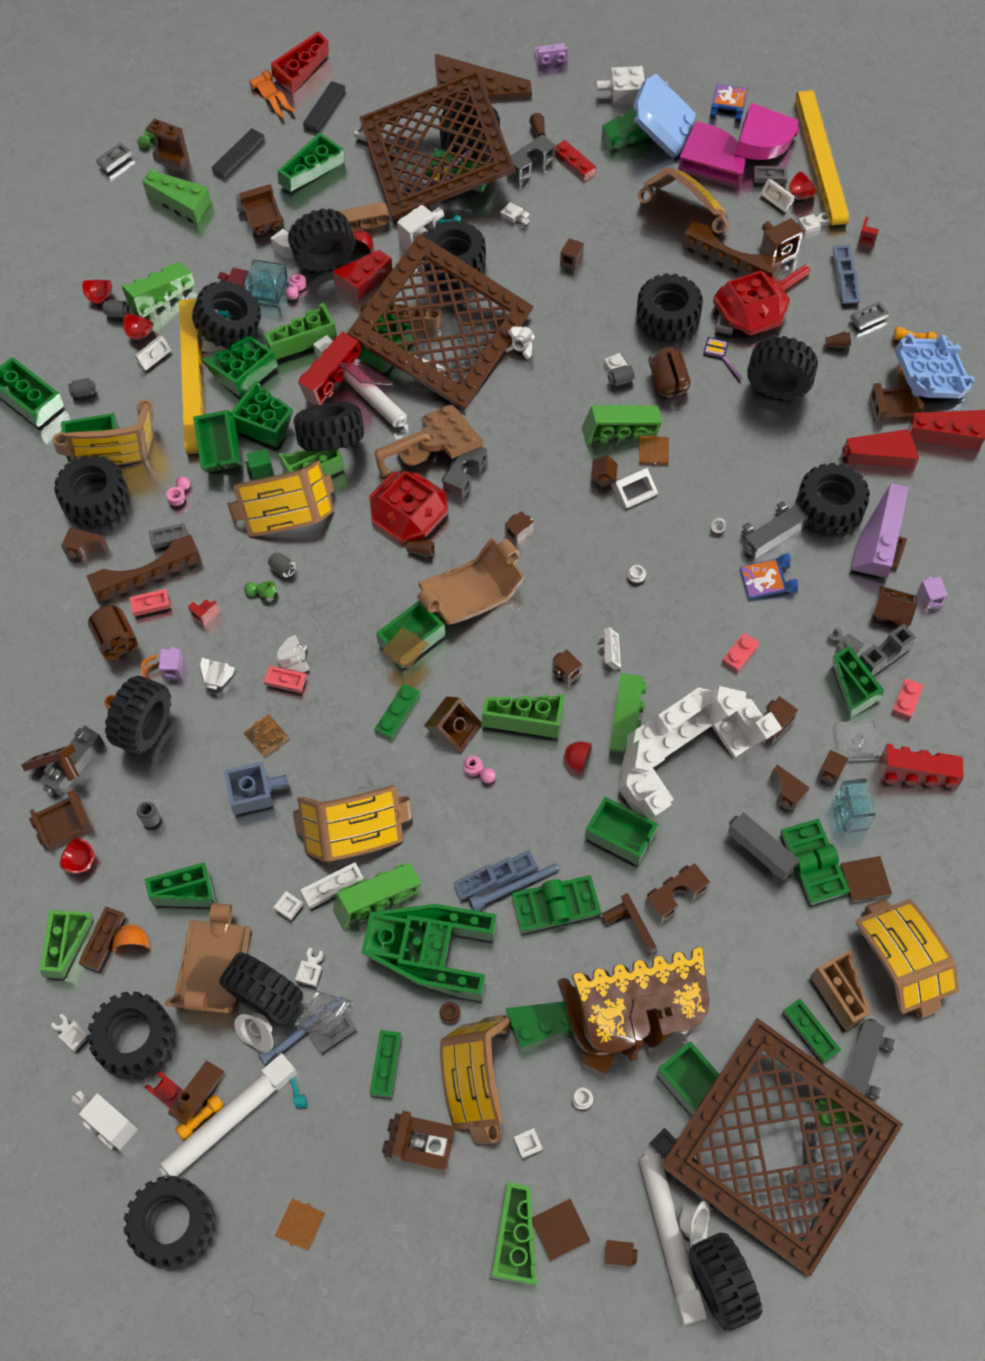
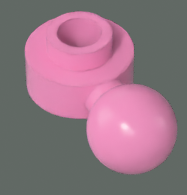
[285,274,306,300]
[166,476,190,506]
[463,756,496,783]

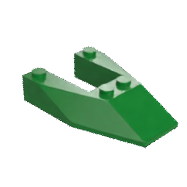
[361,904,497,1002]

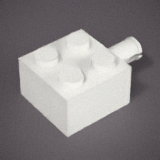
[596,66,645,105]
[397,205,444,250]
[71,1091,138,1150]

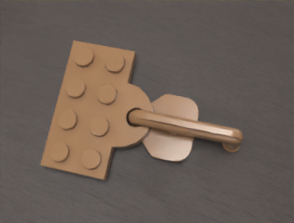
[375,404,483,477]

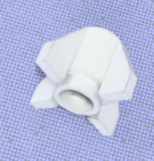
[505,327,535,359]
[275,635,309,672]
[198,658,235,690]

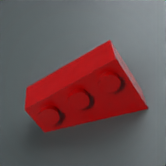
[333,250,393,301]

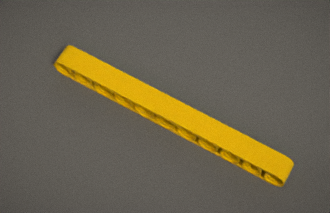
[796,90,849,226]
[179,298,203,455]

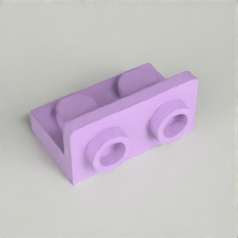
[534,43,568,65]

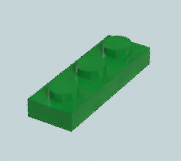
[374,683,420,741]
[783,998,841,1064]
[369,1030,402,1098]

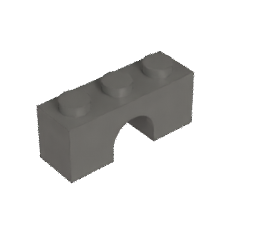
[510,134,556,181]
[442,446,488,499]
[859,624,916,675]

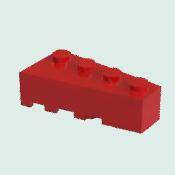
[909,410,985,451]

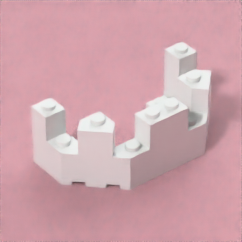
[618,686,782,819]

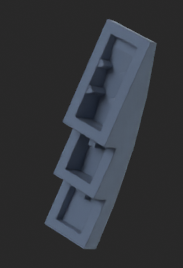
[832,244,860,304]
[453,850,539,901]

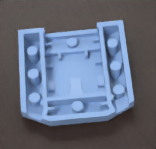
[634,74,696,158]

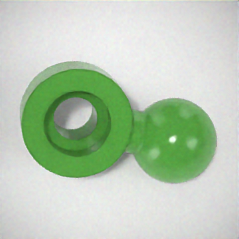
[137,126,155,149]
[244,581,277,598]

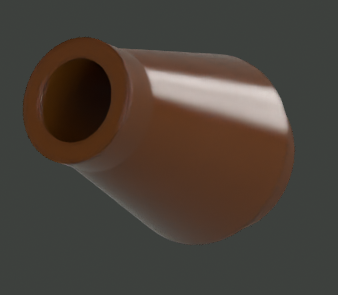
[529,113,546,138]
[825,331,851,348]
[406,539,435,558]

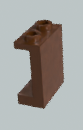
[146,118,189,168]
[239,184,284,235]
[870,383,924,423]
[29,789,93,850]

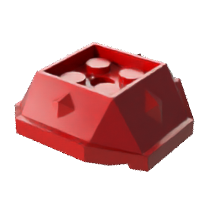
[713,271,790,336]
[369,471,448,544]

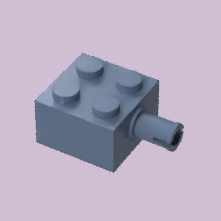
[224,761,289,815]

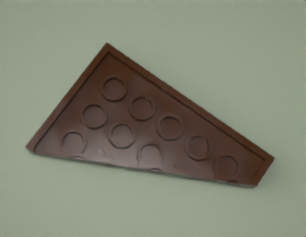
[435,54,532,102]

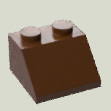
[873,586,917,626]
[424,696,481,752]

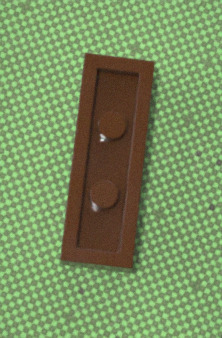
[78,906,126,972]

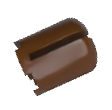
[648,347,691,398]
[88,606,138,660]

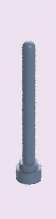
[468,864,560,911]
[258,996,345,1066]

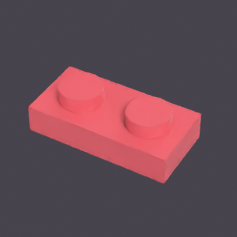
[129,589,171,616]
[722,633,760,673]
[264,665,307,693]
[892,678,924,720]

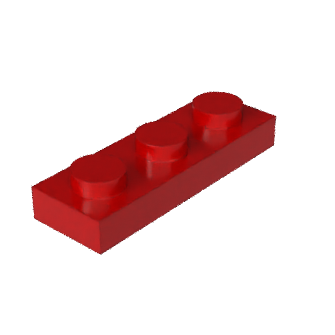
[555,140,597,179]

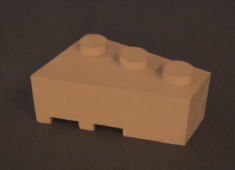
[810,950,870,1031]

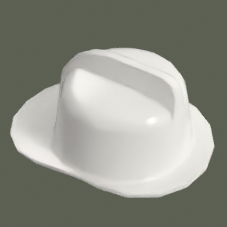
[234,1013,273,1053]
[679,1200,710,1247]

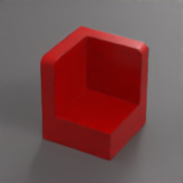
[858,217,879,246]
[188,600,220,626]

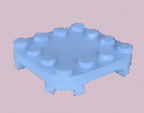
[894,333,975,398]

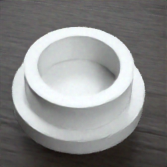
[627,565,646,583]
[571,1087,593,1110]

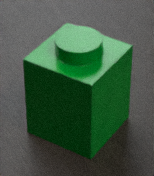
[245,449,274,478]

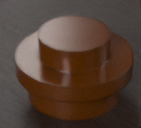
[439,1002,461,1024]

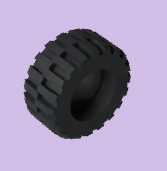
[439,98,500,159]
[288,208,355,272]
[423,220,486,285]
[636,273,703,340]
[192,281,261,349]
[747,336,818,400]
[293,402,365,452]
[54,455,128,526]
[796,463,870,534]
[105,675,171,754]
[219,952,303,1025]
[87,991,174,1079]
[123,1176,214,1269]
[689,1232,763,1331]

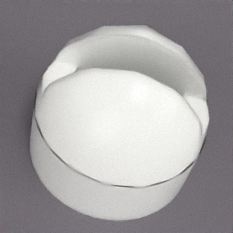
[711,517,726,533]

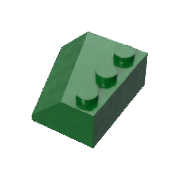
[201,336,278,397]
[231,380,293,447]

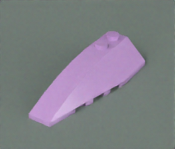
[851,483,909,578]

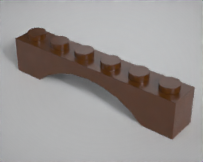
[683,220,782,278]
[86,534,201,602]

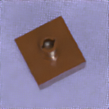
[760,218,803,262]

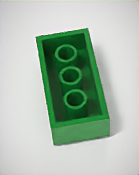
[0,357,64,427]

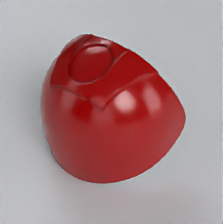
[789,171,817,200]
[353,230,374,253]
[82,280,112,303]
[123,314,154,340]
[563,741,592,776]
[60,838,94,873]

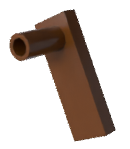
[21,744,79,781]
[601,893,658,955]
[168,1060,224,1126]

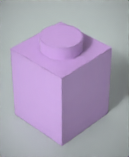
[918,577,948,609]
[159,647,184,678]

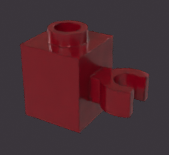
[217,267,251,291]

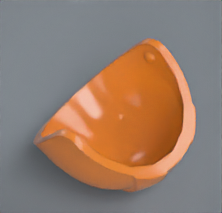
[112,924,150,952]

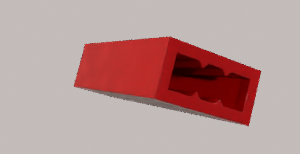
[842,429,919,469]

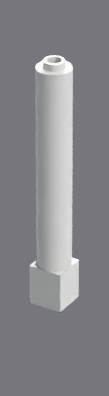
[313,335,407,428]
[159,1053,298,1178]
[639,1150,707,1326]

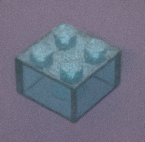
[244,259,288,303]
[834,778,876,833]

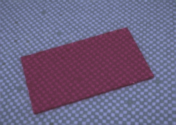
[338,363,393,385]

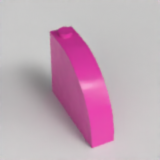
[734,103,799,160]
[678,121,745,185]

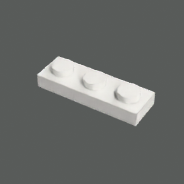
[300,862,364,909]

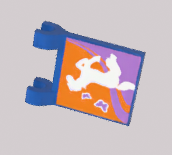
[710,84,748,121]
[740,553,799,600]

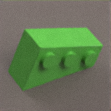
[279,450,345,476]
[40,910,94,979]

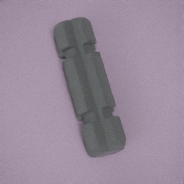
[804,1122,817,1167]

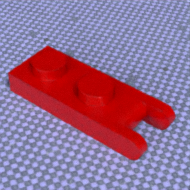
[144,1071,203,1117]

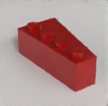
[271,31,329,95]
[298,331,362,406]
[879,743,964,788]

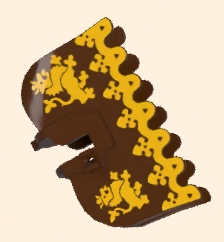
[557,947,710,1061]

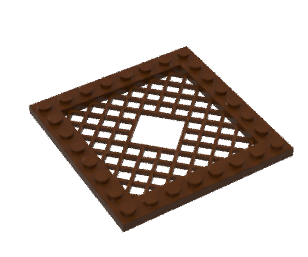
[359,70,516,220]
[347,234,534,410]
[659,1018,903,1277]

